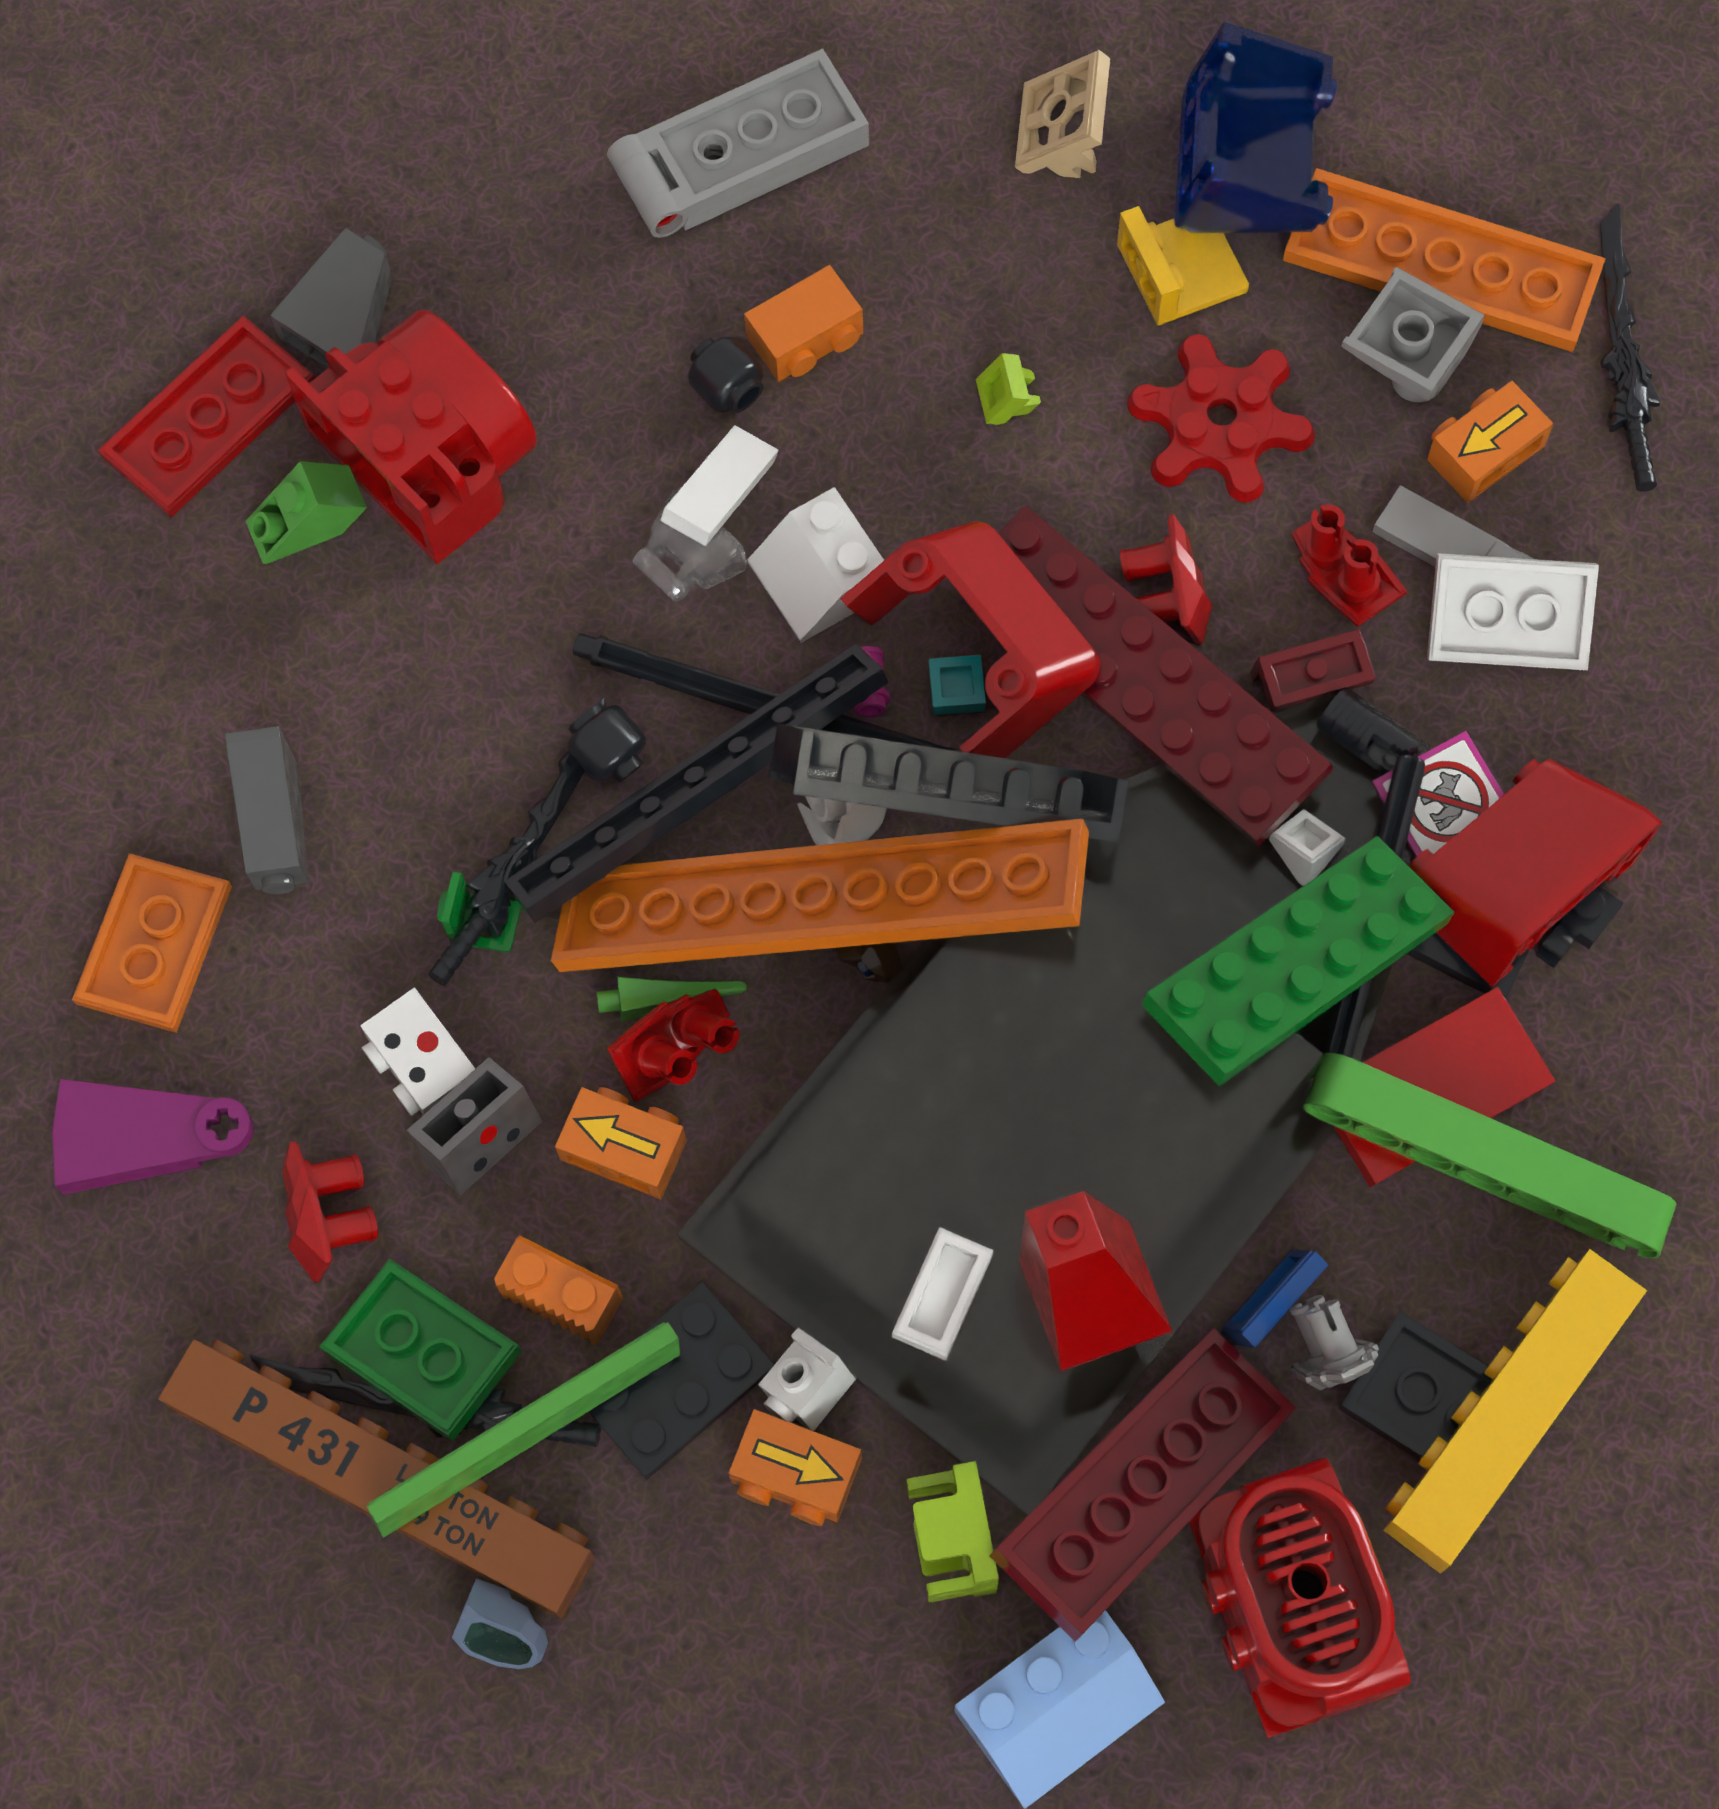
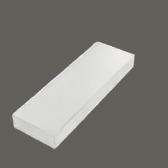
[660,425,779,546]

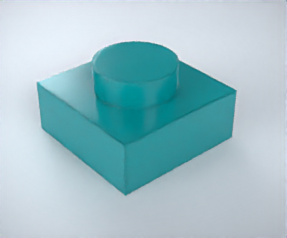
[929,655,986,715]

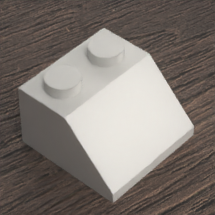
[748,487,884,643]

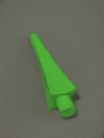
[596,976,747,1022]

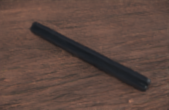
[1322,755,1425,1058]

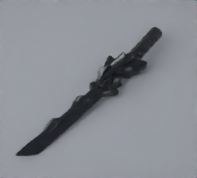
[1600,204,1660,492]
[428,697,606,986]
[250,1355,601,1447]

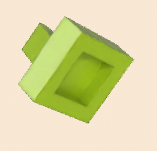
[976,353,1041,425]

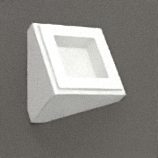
[1269,809,1346,886]

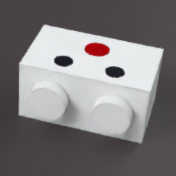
[360,987,475,1116]

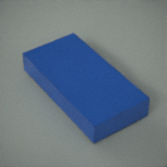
[1221,1250,1328,1348]

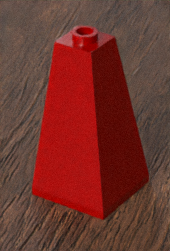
[1019,1191,1172,1372]

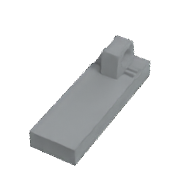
[1372,485,1534,567]

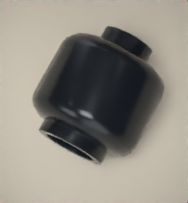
[688,337,764,413]
[567,702,647,783]

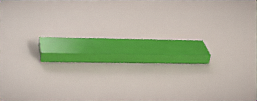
[367,1322,680,1538]

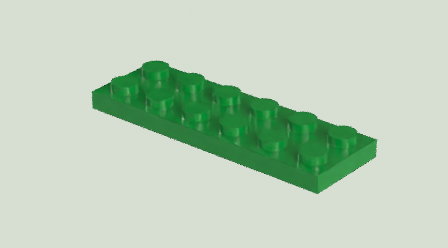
[1141,836,1455,1086]

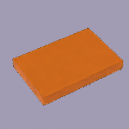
[72,853,232,1033]

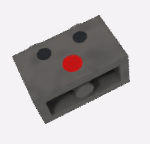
[406,1057,542,1195]

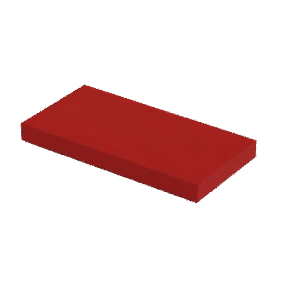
[98,315,315,518]
[1333,987,1556,1188]

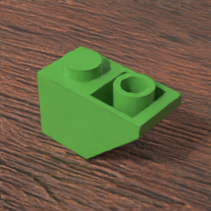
[245,461,367,564]

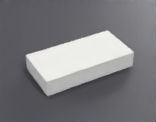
[892,1227,993,1361]

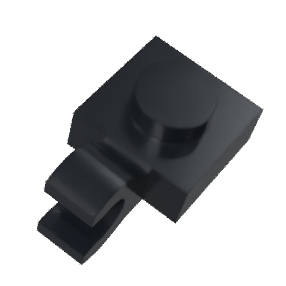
[1536,886,1623,968]

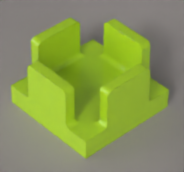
[907,1461,999,1602]

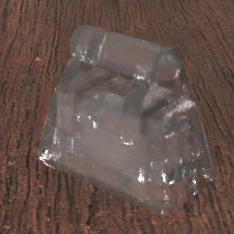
[633,488,748,602]

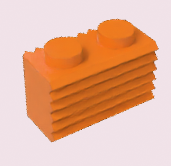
[494,1235,623,1345]

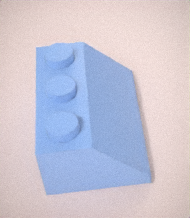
[954,1610,1165,1809]

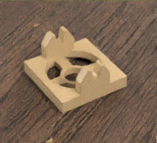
[1015,50,1110,178]

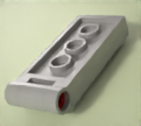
[607,48,869,238]

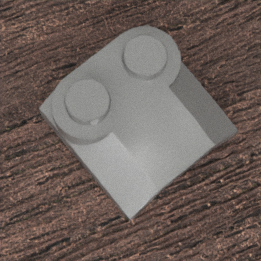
[1341,267,1484,402]

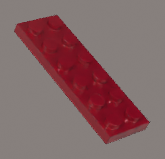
[990,1328,1296,1642]

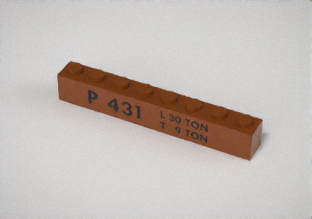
[158,1339,595,1620]

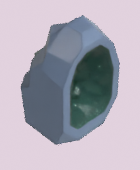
[452,1579,548,1669]

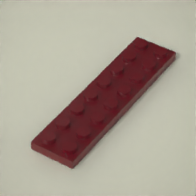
[998,505,1333,847]

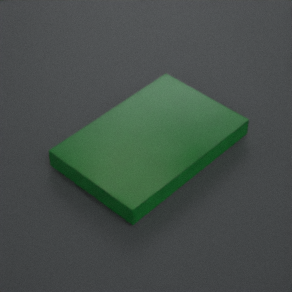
[319,1258,522,1442]

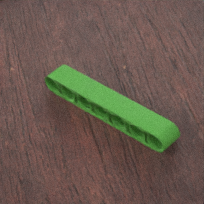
[1303,1053,1677,1259]

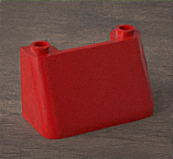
[1408,758,1663,987]

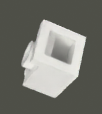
[758,1328,856,1431]

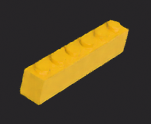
[1383,1249,1647,1574]

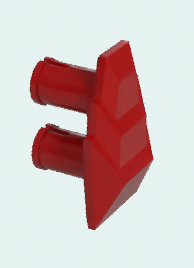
[1291,504,1407,627]
[1120,514,1212,645]
[607,988,740,1102]
[282,1141,378,1283]

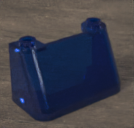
[1174,21,1337,234]

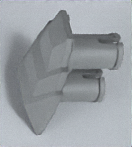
[1289,1295,1379,1390]

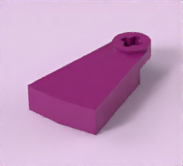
[52,1079,254,1194]

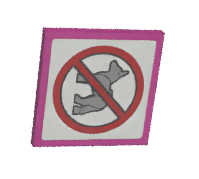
[1372,731,1504,857]

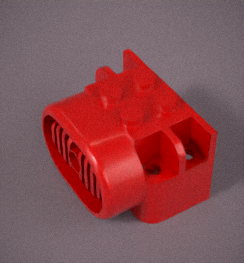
[285,310,537,565]
[1189,1457,1411,1739]

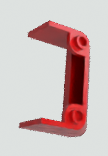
[840,521,1100,758]

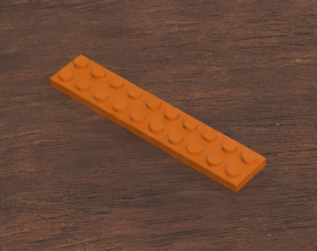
[551,819,1089,972]

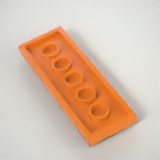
[1283,168,1606,352]

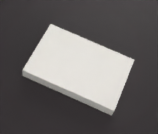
[1427,553,1599,670]

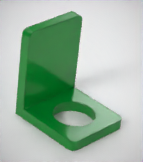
[437,871,522,953]

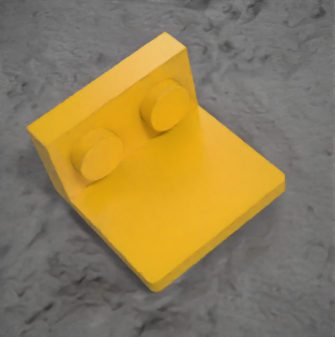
[1117,206,1249,326]

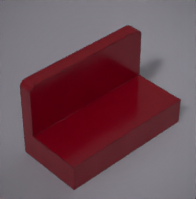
[1250,629,1376,712]

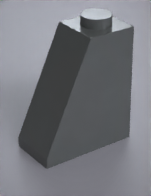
[270,228,392,369]
[225,726,309,894]

